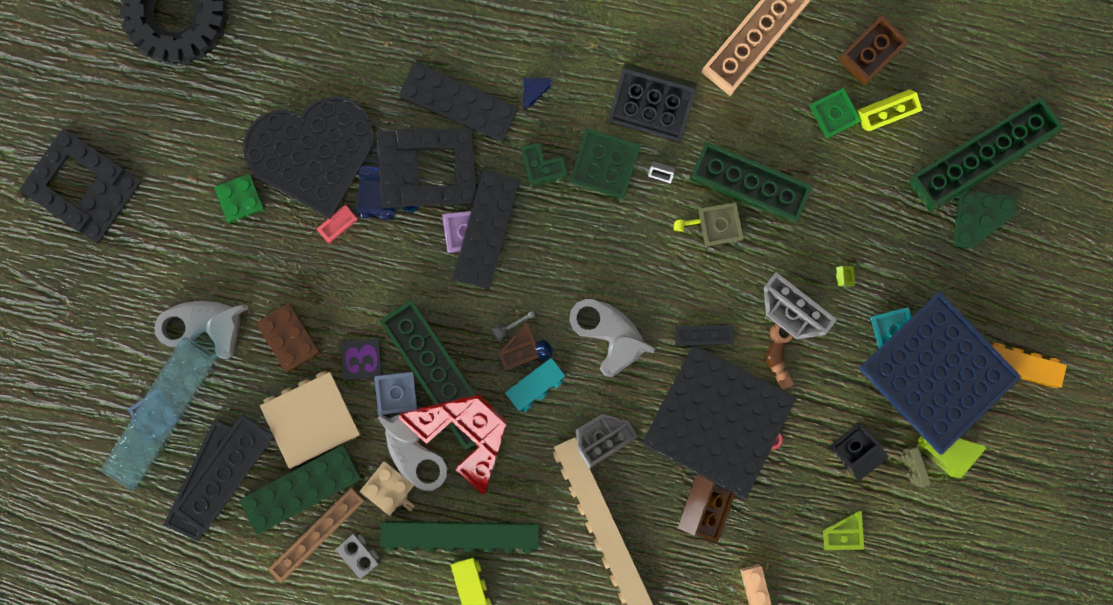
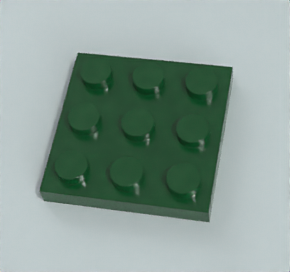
[569,128,641,200]

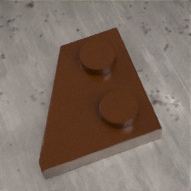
[499,322,541,371]

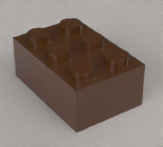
[838,15,909,86]
[256,303,322,373]

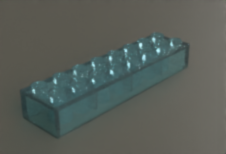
[100,337,219,491]

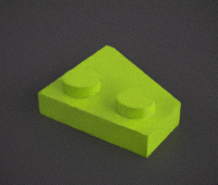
[823,511,864,550]

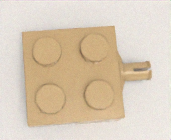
[360,461,415,516]

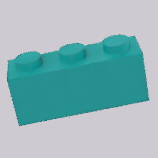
[505,358,565,412]

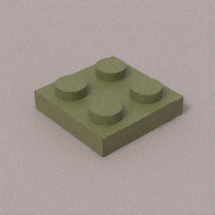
[698,202,743,247]
[901,447,931,487]

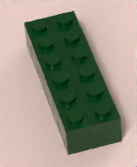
[689,141,812,224]
[239,445,363,535]

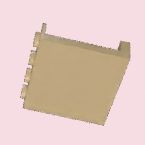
[260,371,362,469]

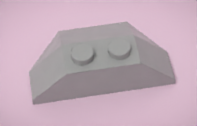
[764,272,837,339]
[576,414,638,468]

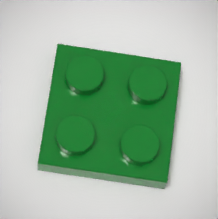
[809,88,861,139]
[214,173,265,223]

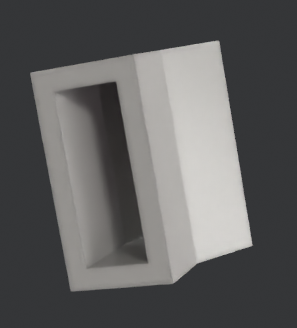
[648,161,675,183]

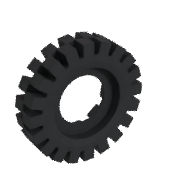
[120,0,228,65]

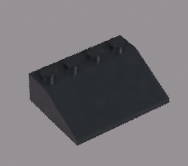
[608,62,698,142]

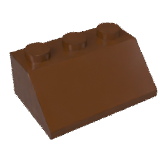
[678,475,735,543]

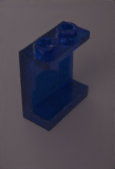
[356,166,396,220]

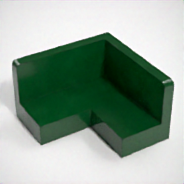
[521,143,567,188]

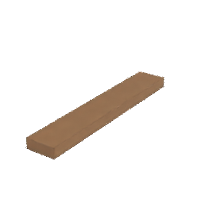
[268,487,365,583]

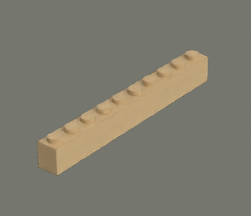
[552,437,653,605]

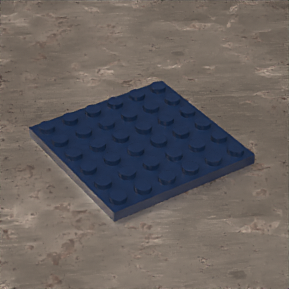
[858,291,1022,455]

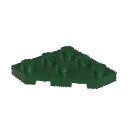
[952,190,1017,249]

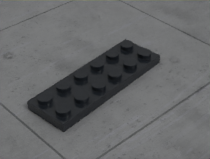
[399,62,518,143]
[452,169,519,290]
[173,414,274,533]
[163,419,232,542]

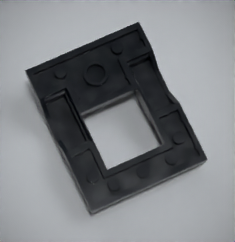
[19,128,142,244]
[376,128,476,209]

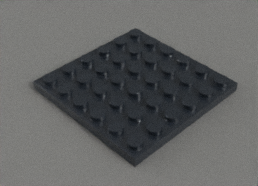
[641,345,796,500]

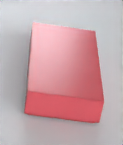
[317,204,358,244]

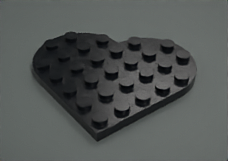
[243,97,373,220]

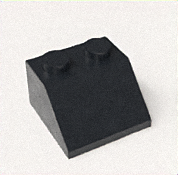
[830,423,889,481]

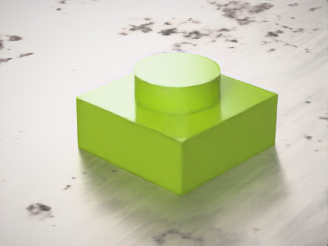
[836,266,855,286]

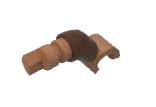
[765,324,794,390]

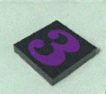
[340,338,382,380]

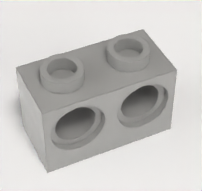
[335,533,380,579]

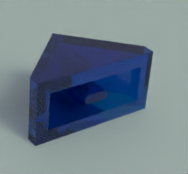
[523,78,553,111]

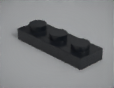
[675,325,734,346]

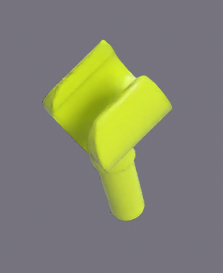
[673,219,700,231]

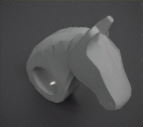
[569,299,656,377]
[155,301,248,359]
[378,414,448,490]

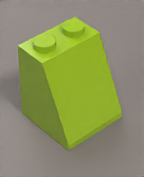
[916,435,986,478]

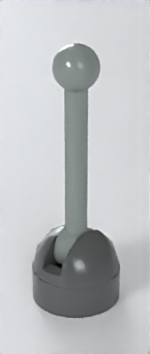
[491,311,535,342]

